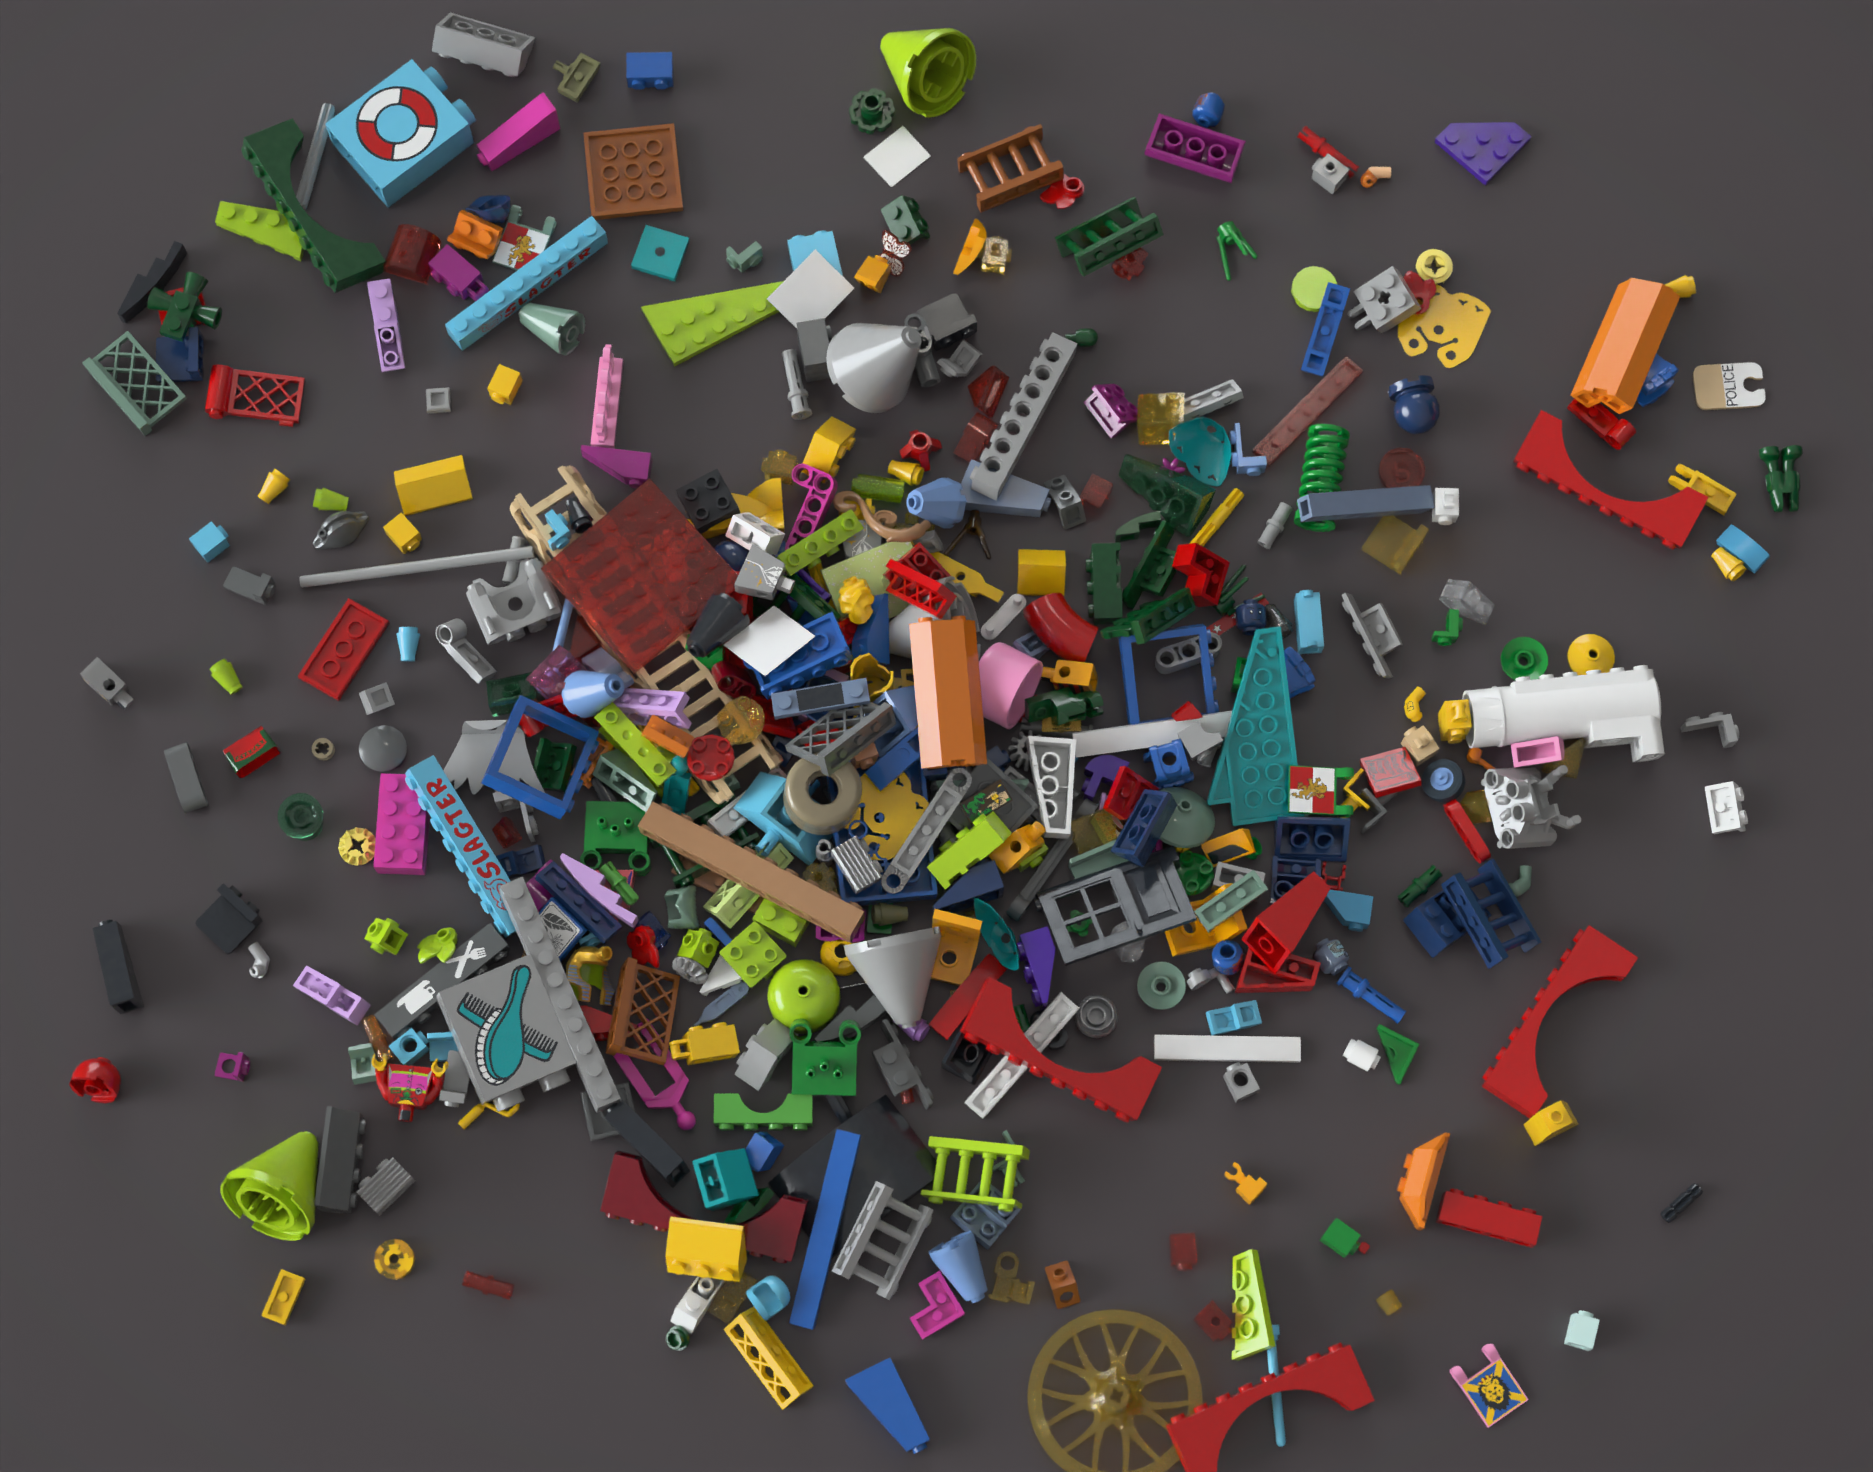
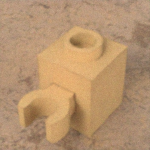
[1401,725,1440,767]

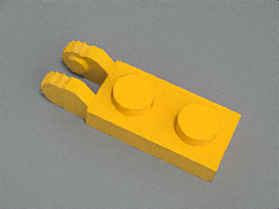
[1668,464,1737,515]

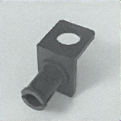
[1359,788,1397,834]

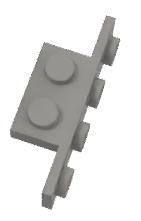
[1342,593,1403,679]

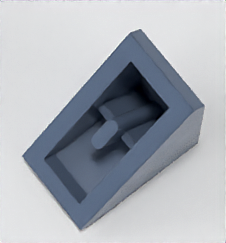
[1012,631,1050,660]

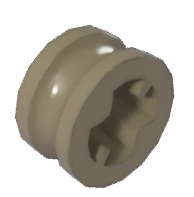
[312,738,335,761]

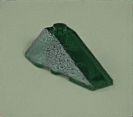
[1118,454,1216,537]

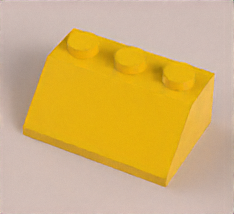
[666,1217,747,1282]

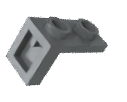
[1044,475,1086,530]

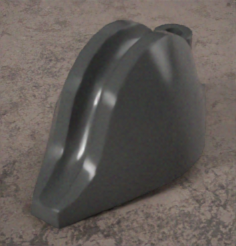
[313,511,370,550]

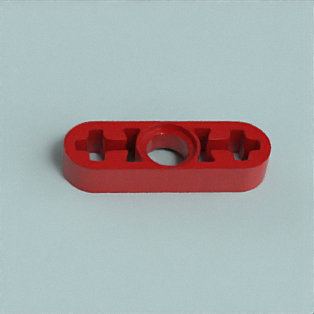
[1443,799,1491,864]

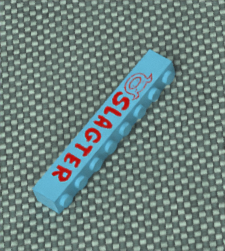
[445,216,608,351]
[405,755,516,938]

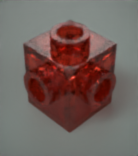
[1111,247,1149,281]

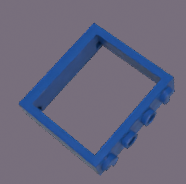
[1118,624,1219,725]
[481,695,599,819]

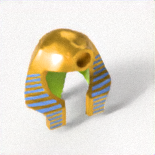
[566,946,615,1006]

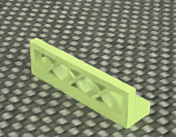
[703,842,794,929]

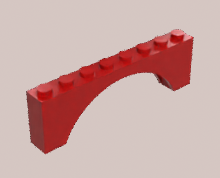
[1513,410,1709,550]
[1482,925,1638,1119]
[960,977,1162,1123]
[1166,1342,1375,1472]

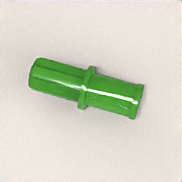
[599,861,639,906]

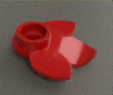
[1040,174,1084,209]
[1404,271,1436,315]
[627,925,659,968]

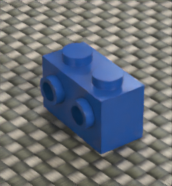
[626,52,673,90]

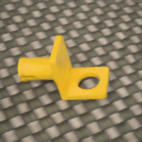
[1337,768,1370,818]

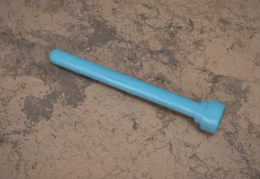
[1267,1325,1286,1447]

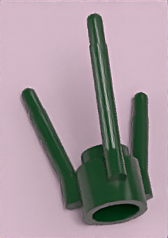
[1213,565,1265,617]

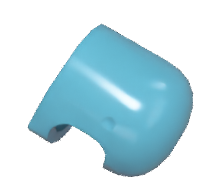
[746,1275,790,1321]

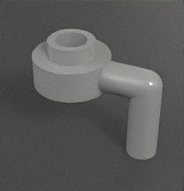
[1186,967,1235,994]

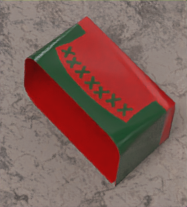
[223,726,281,778]

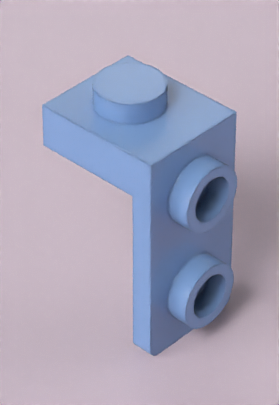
[1229,423,1267,476]

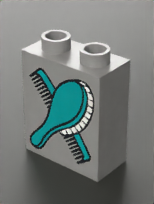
[436,954,577,1112]

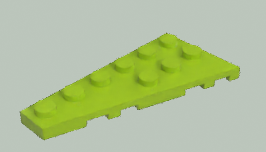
[641,281,784,366]

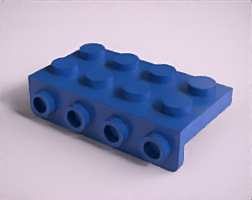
[754,612,854,700]

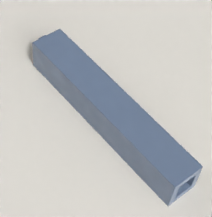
[1297,485,1434,522]

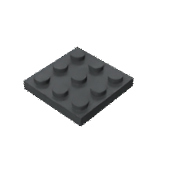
[948,758,1039,858]

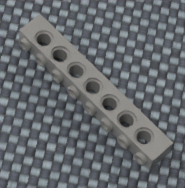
[970,332,1077,501]

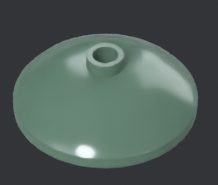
[1158,787,1215,848]

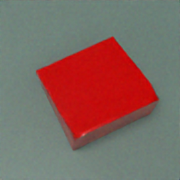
[1171,701,1203,722]

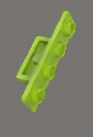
[777,509,864,577]

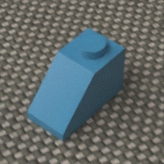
[1324,890,1373,932]

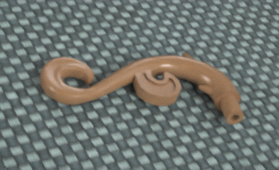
[833,491,931,542]

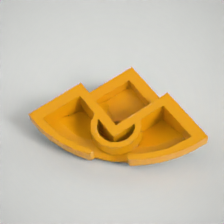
[953,219,987,275]

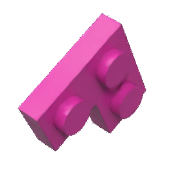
[910,1271,965,1340]

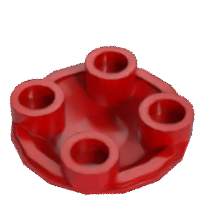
[687,734,735,781]

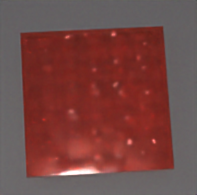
[541,478,738,674]

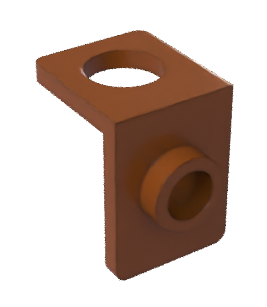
[1045,1261,1081,1309]

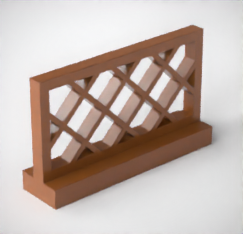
[605,957,680,1066]

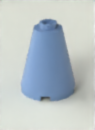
[562,670,624,718]
[928,1230,988,1303]

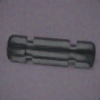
[1661,1183,1703,1223]

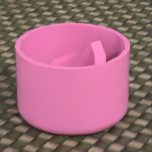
[979,642,1043,729]

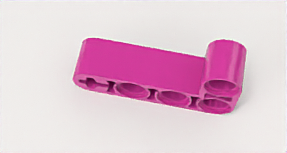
[785,464,838,551]

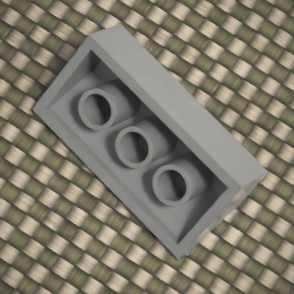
[432,12,535,77]

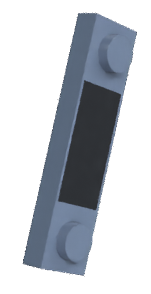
[771,678,870,719]

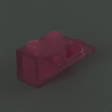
[526,645,588,699]

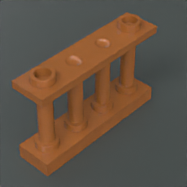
[958,124,1064,213]

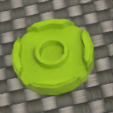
[1291,266,1337,312]

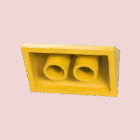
[394,455,473,516]

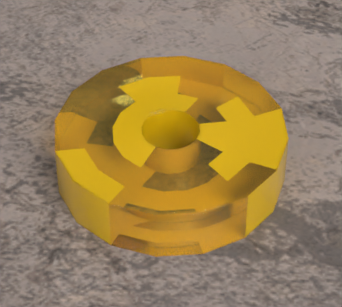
[374,1239,415,1280]

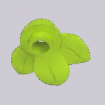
[417,927,458,964]

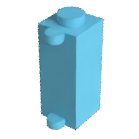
[1293,590,1324,654]

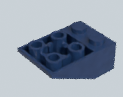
[1403,888,1492,958]

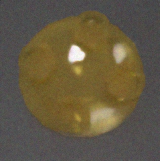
[717,696,765,744]

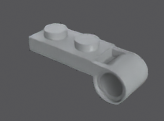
[435,618,497,684]

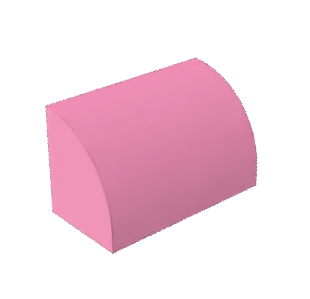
[1511,736,1564,768]

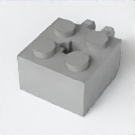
[1347,266,1422,333]

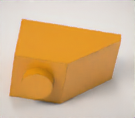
[854,255,892,293]

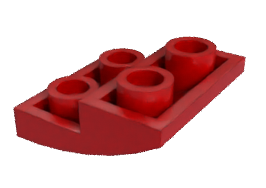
[883,542,951,596]

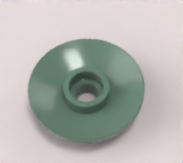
[1137,962,1186,1010]

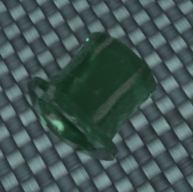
[277,793,323,841]

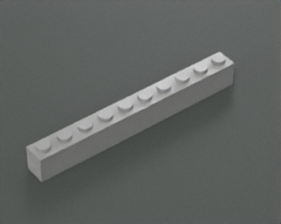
[499,877,621,1113]

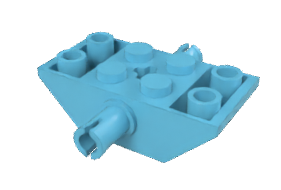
[734,772,833,866]

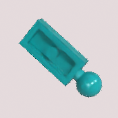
[662,755,691,815]

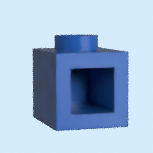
[746,1131,784,1172]

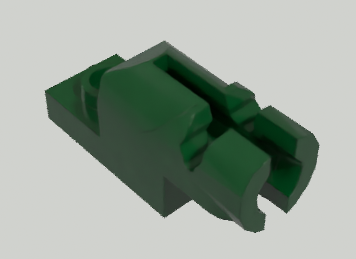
[1025,687,1104,726]

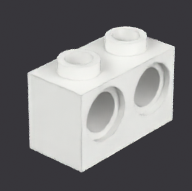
[725,512,785,555]

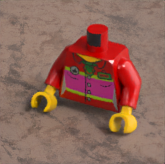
[371,1053,449,1122]

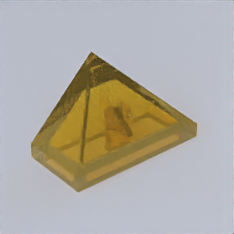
[1541,738,1586,779]

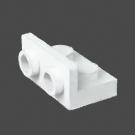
[1705,781,1748,834]

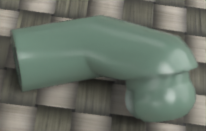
[1509,865,1532,897]

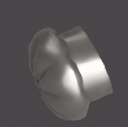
[1074,995,1118,1038]

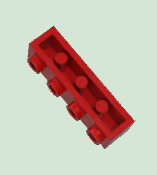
[1436,1188,1542,1248]

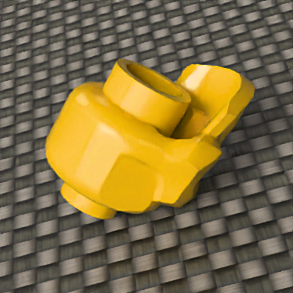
[838,576,875,624]

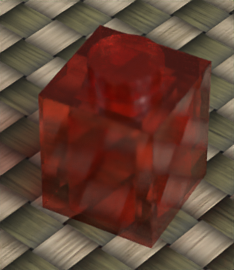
[1168,1233,1198,1271]

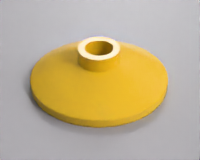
[1567,634,1615,675]

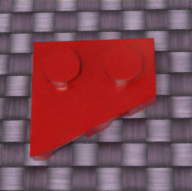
[1103,766,1159,820]

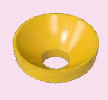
[820,939,858,976]

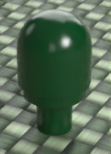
[1065,328,1098,347]

